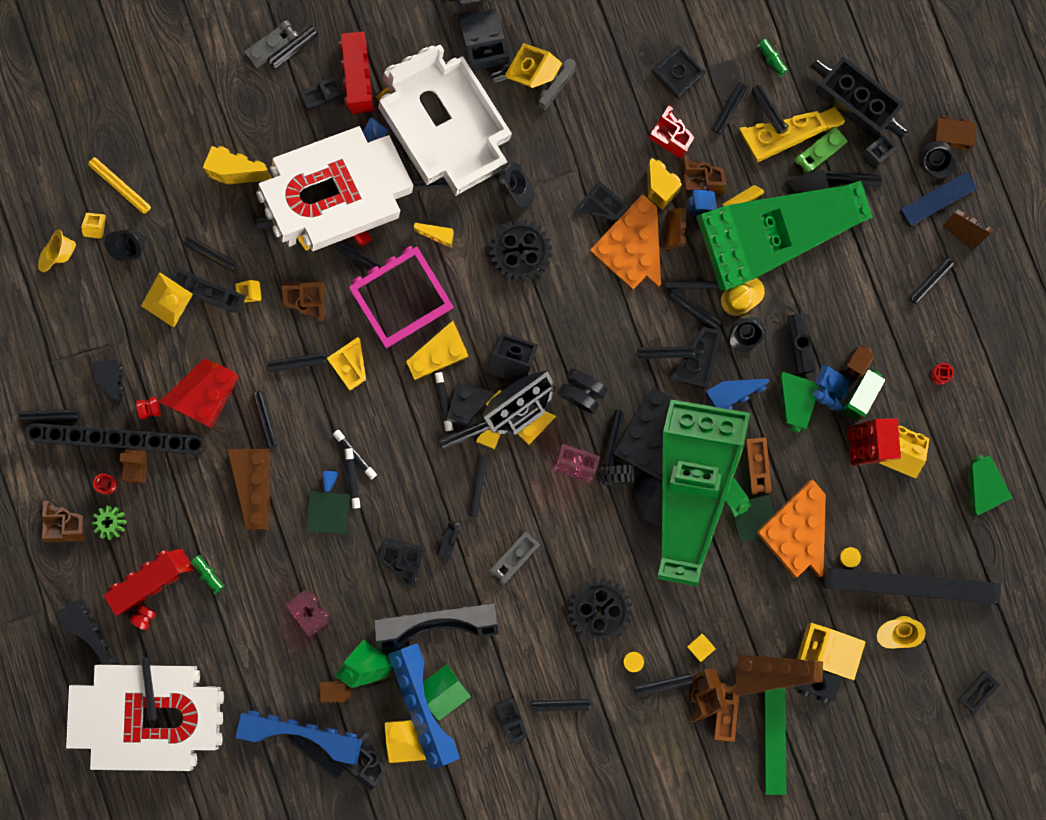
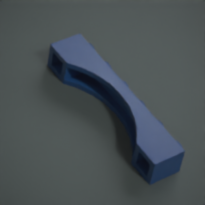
[388,643,460,770]
[236,710,362,764]

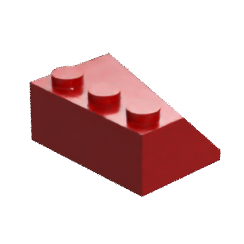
[159,358,239,429]

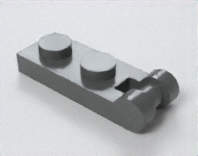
[244,20,299,69]
[538,59,576,111]
[488,531,541,586]

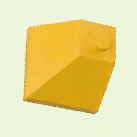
[504,43,562,88]
[141,273,193,327]
[385,720,426,763]

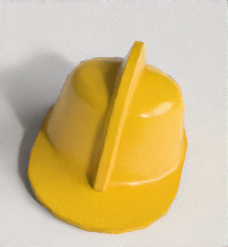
[38,230,76,272]
[721,278,765,316]
[877,616,925,649]

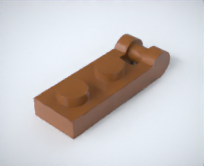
[746,438,772,495]
[714,682,739,742]

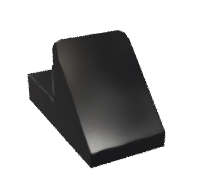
[862,135,897,169]

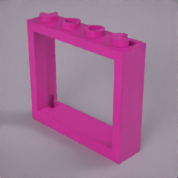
[349,246,454,349]

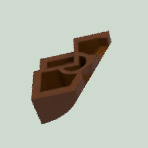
[683,155,726,194]
[664,208,686,250]
[943,209,993,251]
[282,281,325,321]
[42,501,84,542]
[690,669,727,722]

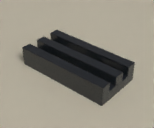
[958,671,1001,714]

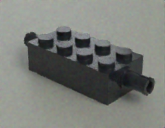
[810,56,909,140]

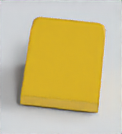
[820,107,845,132]
[81,213,106,238]
[235,280,261,303]

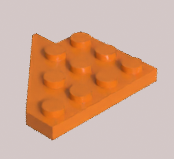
[590,194,661,290]
[756,480,826,578]

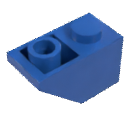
[687,190,717,218]

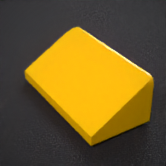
[722,185,764,206]

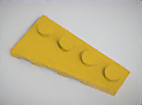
[739,111,827,163]

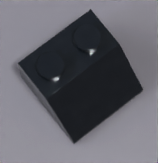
[488,333,538,382]

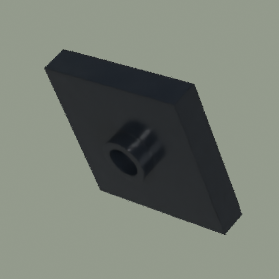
[651,44,706,99]

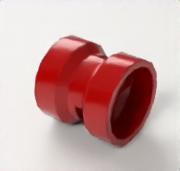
[930,363,954,385]
[136,396,161,420]
[93,474,117,495]
[129,603,157,631]

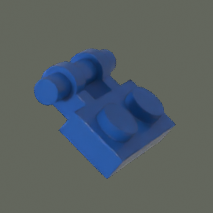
[813,365,851,412]

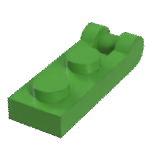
[794,127,848,174]

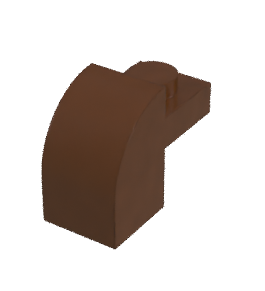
[120,448,147,484]

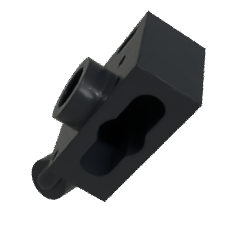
[438,521,461,560]

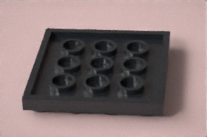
[614,387,689,482]

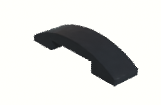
[170,267,246,314]

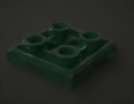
[306,491,351,535]
[733,495,775,543]

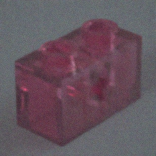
[553,444,600,483]
[285,590,330,637]

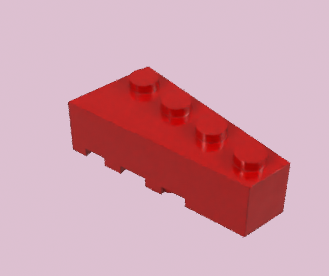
[338,31,374,114]
[104,549,195,616]

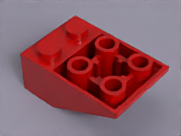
[847,418,901,466]

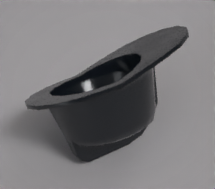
[498,163,534,207]
[104,229,148,261]

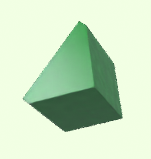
[423,664,471,721]

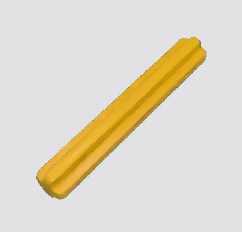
[88,157,151,214]

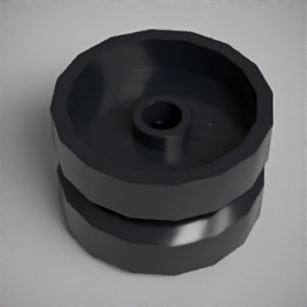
[557,368,608,414]

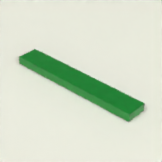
[764,689,786,795]

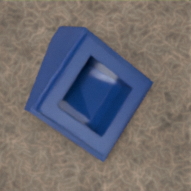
[363,118,388,142]
[322,471,338,493]

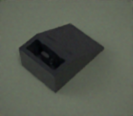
[459,9,509,72]

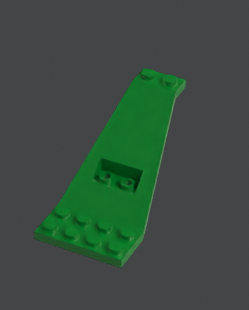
[696,181,873,291]
[658,400,750,586]

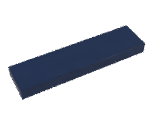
[900,172,977,227]

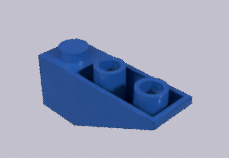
[705,379,769,410]

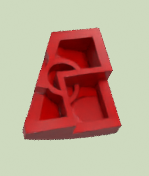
[648,105,694,159]

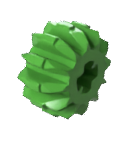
[91,506,127,540]

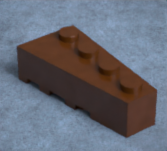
[228,449,271,531]
[735,655,823,696]

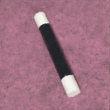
[435,372,453,432]
[333,430,377,480]
[344,448,360,509]

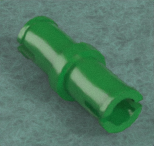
[757,39,789,77]
[190,555,225,594]

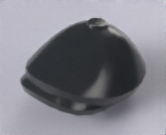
[919,141,957,178]
[728,315,766,352]

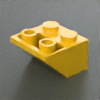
[647,158,682,210]
[879,426,929,478]

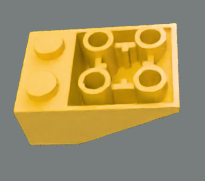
[203,146,272,184]
[797,623,865,680]

